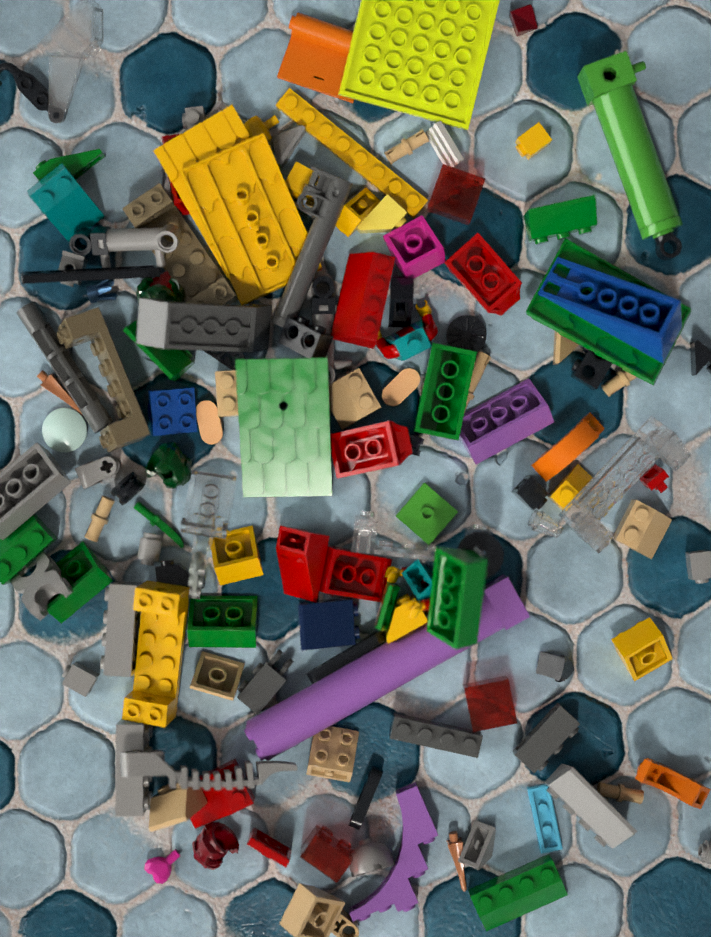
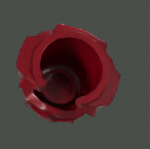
[192,822,239,870]

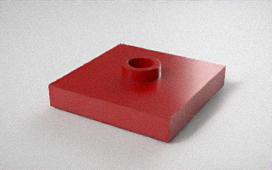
[247,828,292,868]

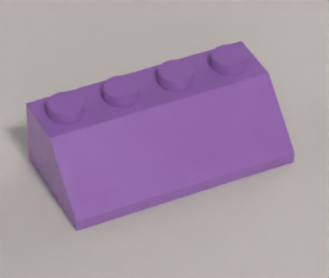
[460,378,554,465]

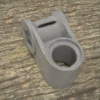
[75,456,121,489]

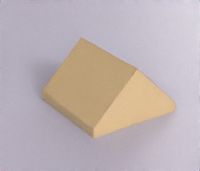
[190,651,245,701]

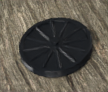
[446,315,487,352]

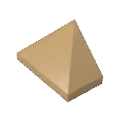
[553,331,579,365]

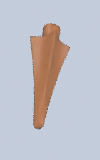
[37,370,83,416]
[446,831,467,891]

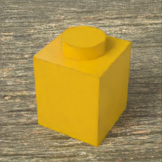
[515,122,552,160]

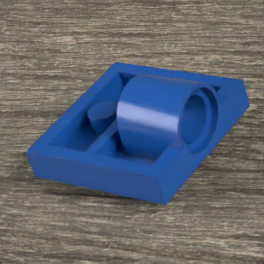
[147,387,197,436]

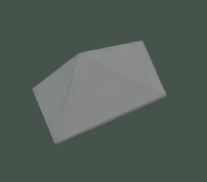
[272,125,306,169]
[458,820,496,870]

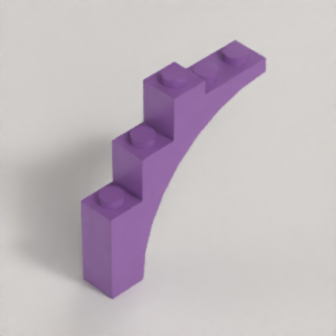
[349,782,438,921]

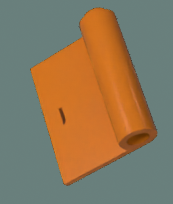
[277,12,354,103]

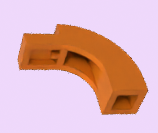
[531,412,605,482]
[635,758,711,809]

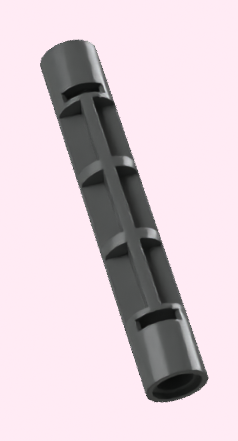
[16,301,114,433]

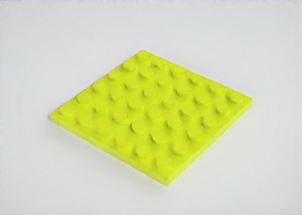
[338,0,500,130]

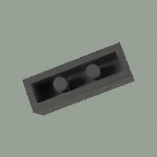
[512,702,580,773]

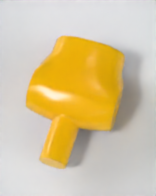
[244,115,279,142]

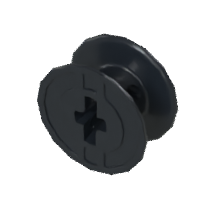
[457,532,504,578]

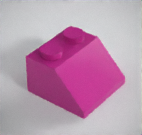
[383,215,446,279]

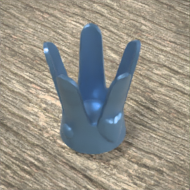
[82,279,118,304]

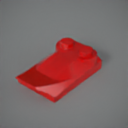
[444,233,522,316]
[331,421,413,479]

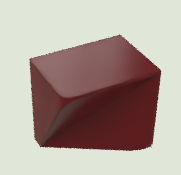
[509,4,538,36]

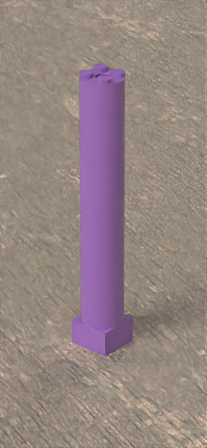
[244,574,530,761]

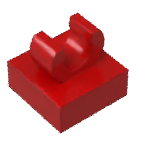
[639,464,669,493]

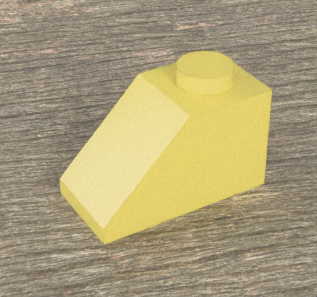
[357,194,407,234]

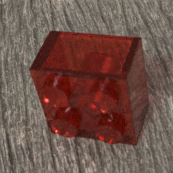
[427,164,485,226]
[462,676,517,732]
[300,824,353,883]

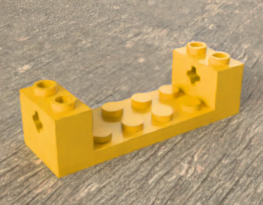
[122,580,190,727]

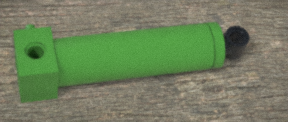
[577,51,683,261]

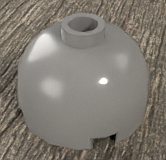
[349,838,395,877]

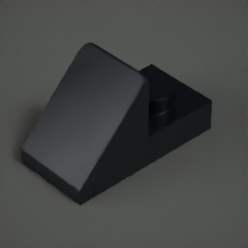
[690,340,711,376]

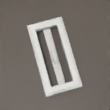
[425,121,464,171]

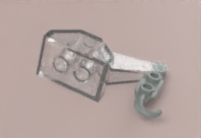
[181,470,237,600]

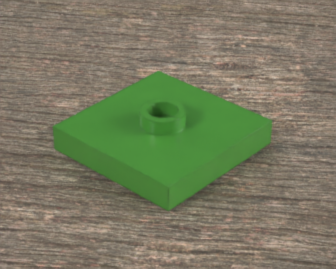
[396,482,458,545]

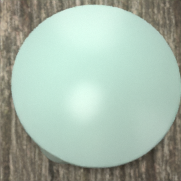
[42,408,87,453]

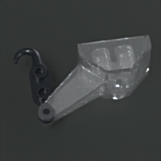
[0,0,103,123]

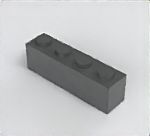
[389,713,483,758]

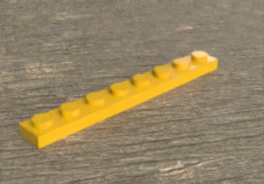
[276,88,428,219]

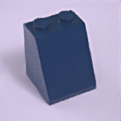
[298,598,360,651]

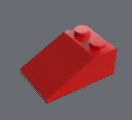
[319,545,392,602]
[190,758,255,829]

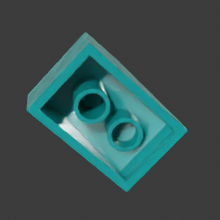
[27,163,105,242]

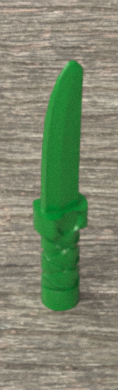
[133,501,184,548]

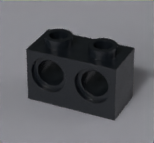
[278,316,334,358]
[571,347,612,390]

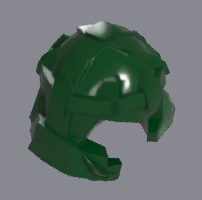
[136,277,185,302]
[145,442,192,489]

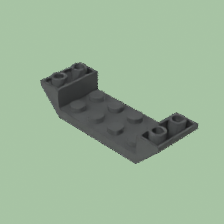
[135,297,272,353]

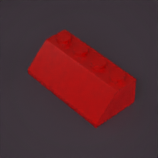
[331,252,395,349]

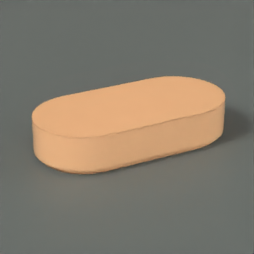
[382,368,420,406]
[196,400,223,445]

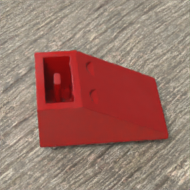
[276,526,330,603]

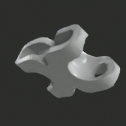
[10,551,74,621]

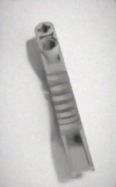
[120,750,297,790]

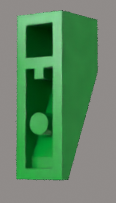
[33,148,106,181]

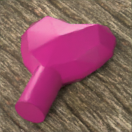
[144,849,181,884]

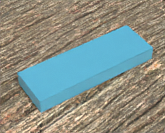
[527,783,563,854]

